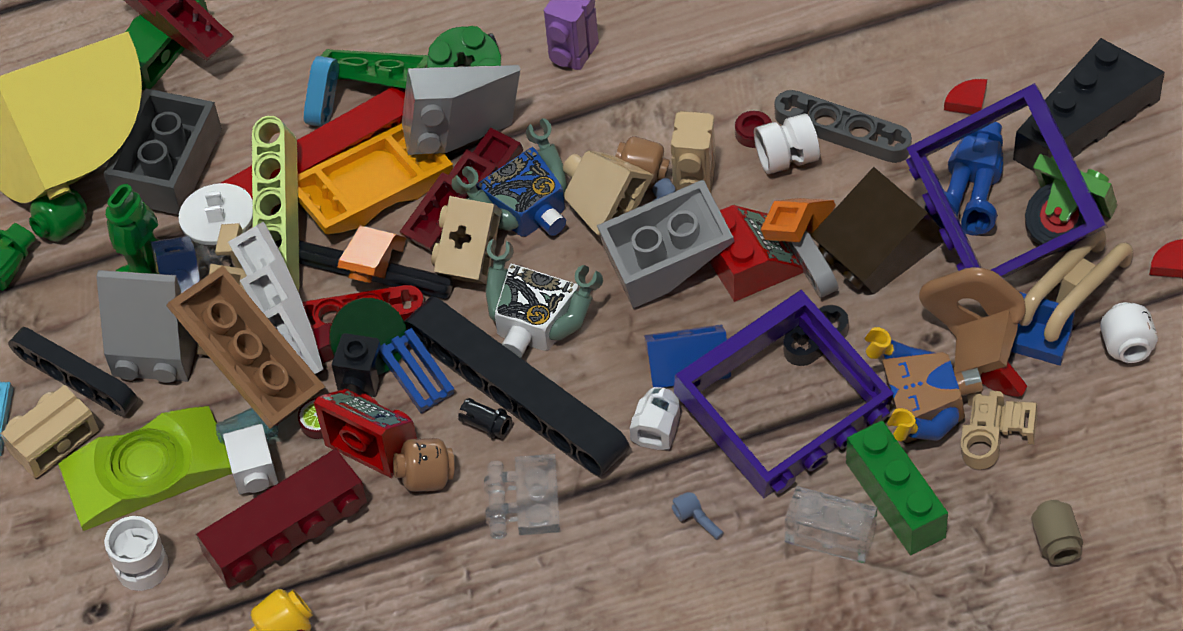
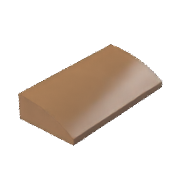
[166,266,325,429]

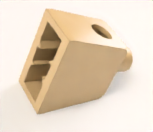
[563,150,654,235]

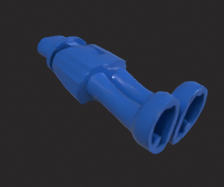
[925,122,1003,235]

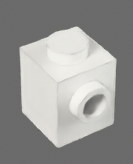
[223,424,278,495]

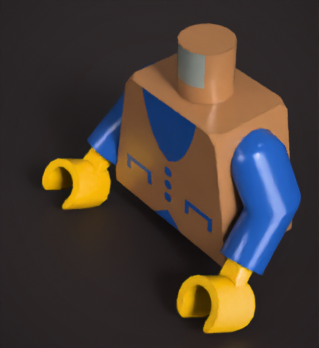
[865,327,983,444]

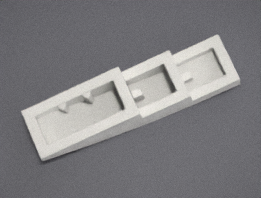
[228,222,323,374]

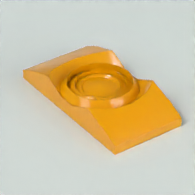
[298,123,453,234]

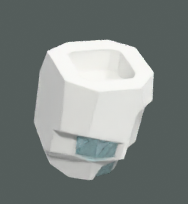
[630,387,680,450]

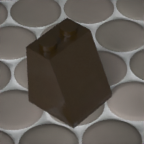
[810,167,944,294]

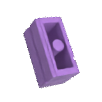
[544,0,598,70]

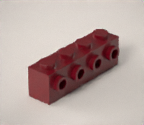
[196,448,367,589]

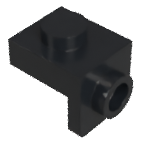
[331,333,380,398]

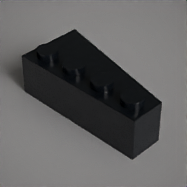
[1013,38,1165,172]

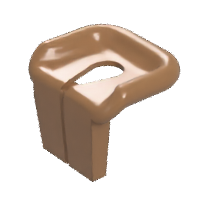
[919,267,1026,374]

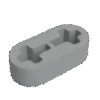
[788,230,839,298]

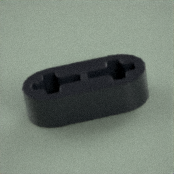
[783,305,849,366]

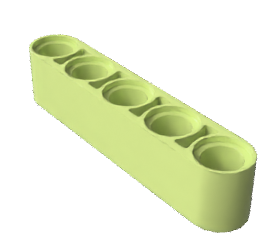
[252,116,300,292]

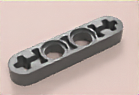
[774,90,912,163]

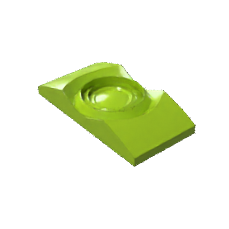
[58,406,232,531]

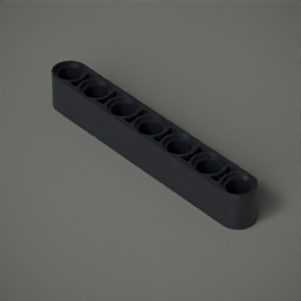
[403,296,630,477]

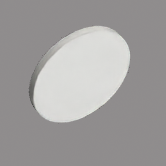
[179,183,253,245]

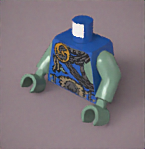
[452,118,567,236]

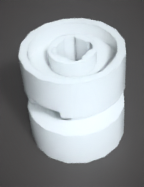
[754,113,820,174]
[104,516,169,591]

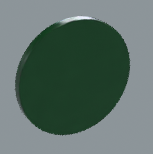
[329,298,407,375]

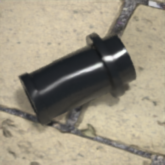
[458,398,512,439]

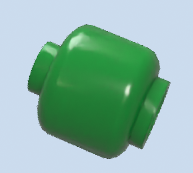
[29,189,87,242]

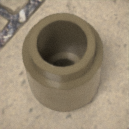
[1031,500,1083,565]

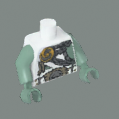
[486,239,603,358]

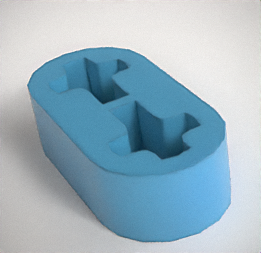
[304,56,339,127]

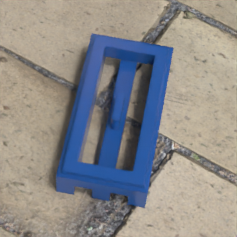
[378,328,454,413]

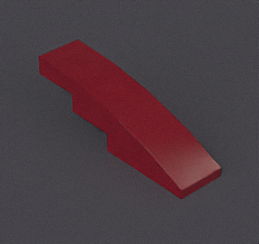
[124,0,234,61]
[400,127,524,251]

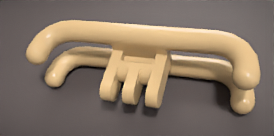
[1019,230,1133,342]

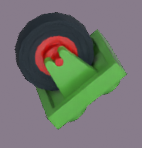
[1025,154,1118,252]

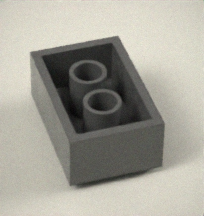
[103,88,222,215]

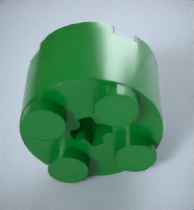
[427,26,501,68]

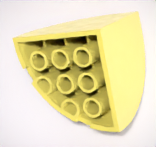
[0,31,142,203]

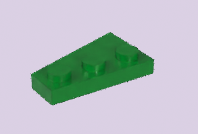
[321,49,428,89]

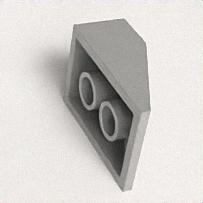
[402,65,520,155]
[597,180,734,308]
[96,270,198,383]

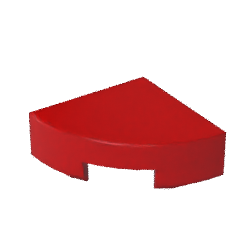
[944,79,988,114]
[1149,239,1183,278]
[980,362,1027,397]

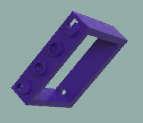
[906,83,1108,278]
[673,289,894,499]

